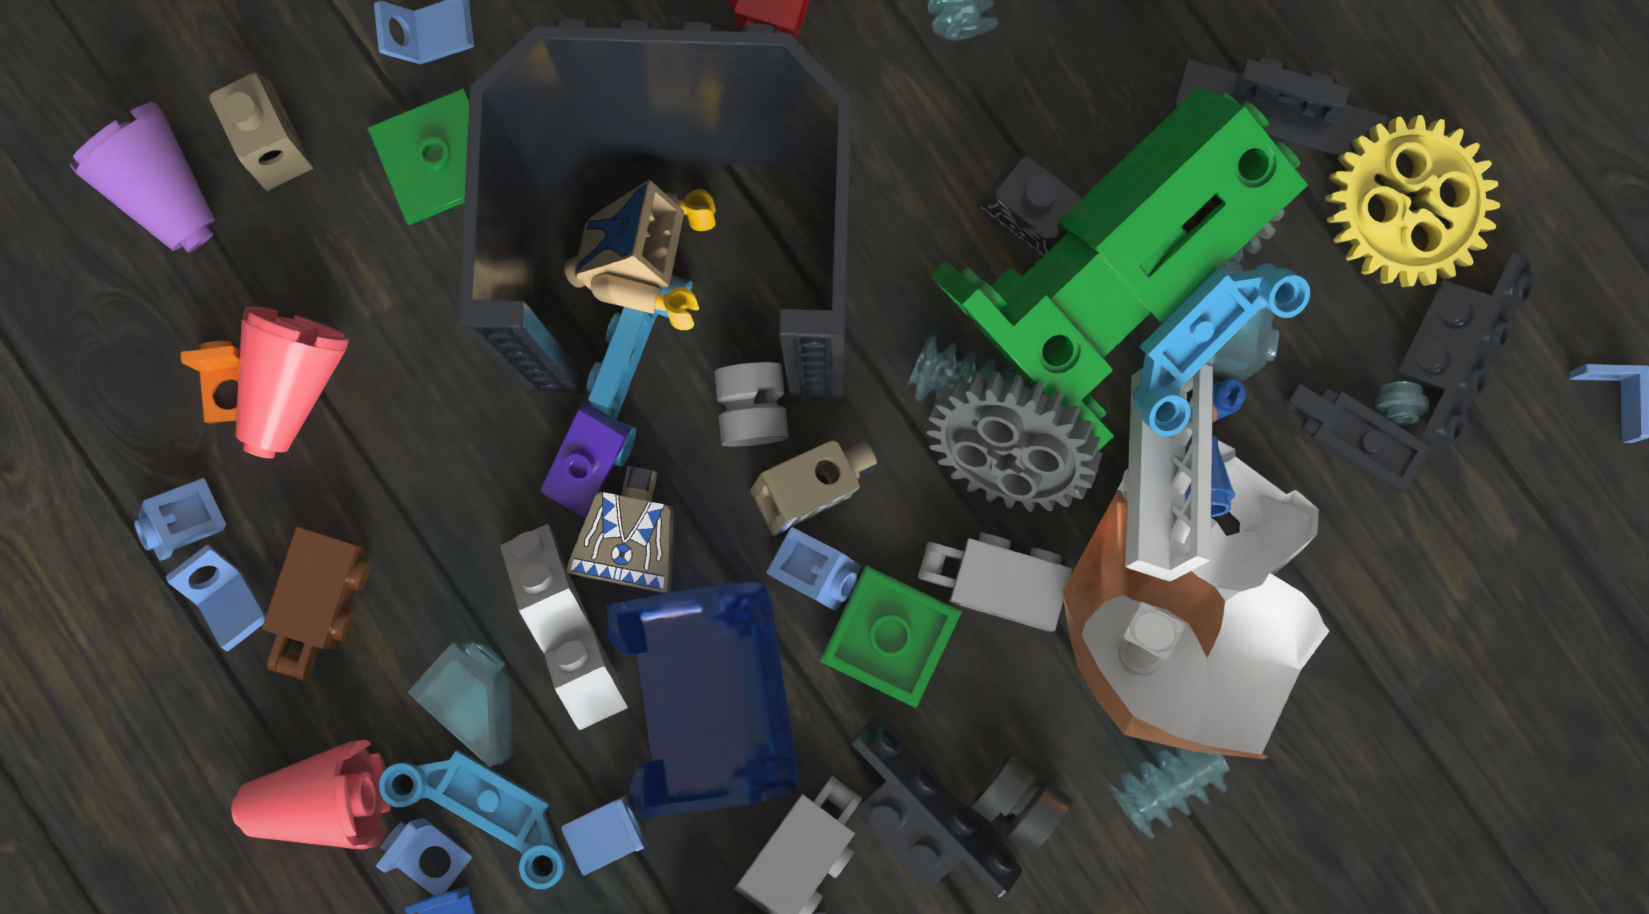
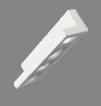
[1125,364,1213,581]

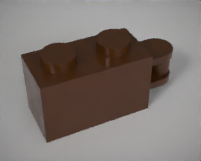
[262,527,371,681]

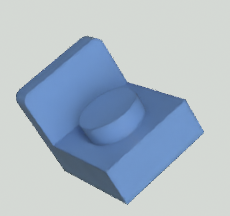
[135,478,226,561]
[766,527,861,611]

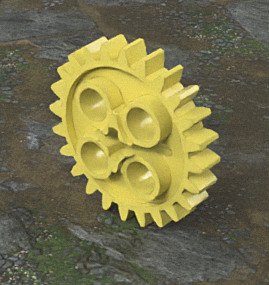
[1325,115,1500,287]

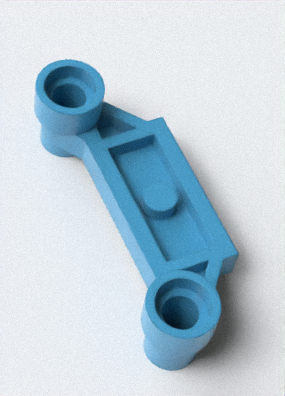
[1133,263,1310,436]
[587,275,692,467]
[379,750,565,889]

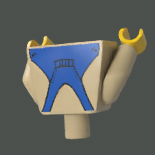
[564,180,716,330]

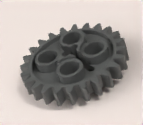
[927,372,1102,512]

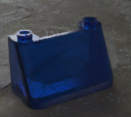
[606,582,797,819]

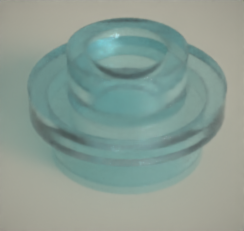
[1374,382,1429,425]

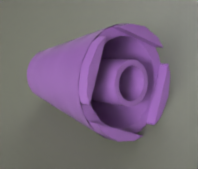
[70,102,215,253]

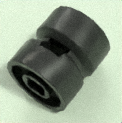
[970,752,1073,854]

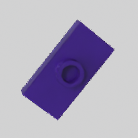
[540,403,631,518]

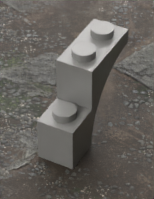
[500,524,628,730]

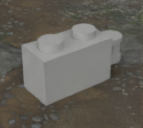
[918,533,1072,632]
[734,776,862,914]

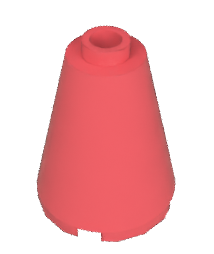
[235,306,349,459]
[231,740,391,850]

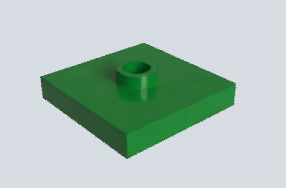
[368,88,469,225]
[820,565,962,708]

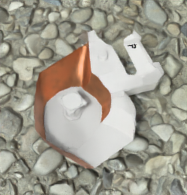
[1062,441,1329,759]

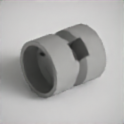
[714,362,789,447]

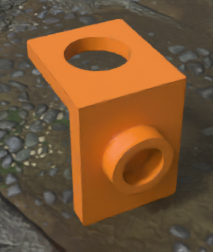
[180,341,240,424]

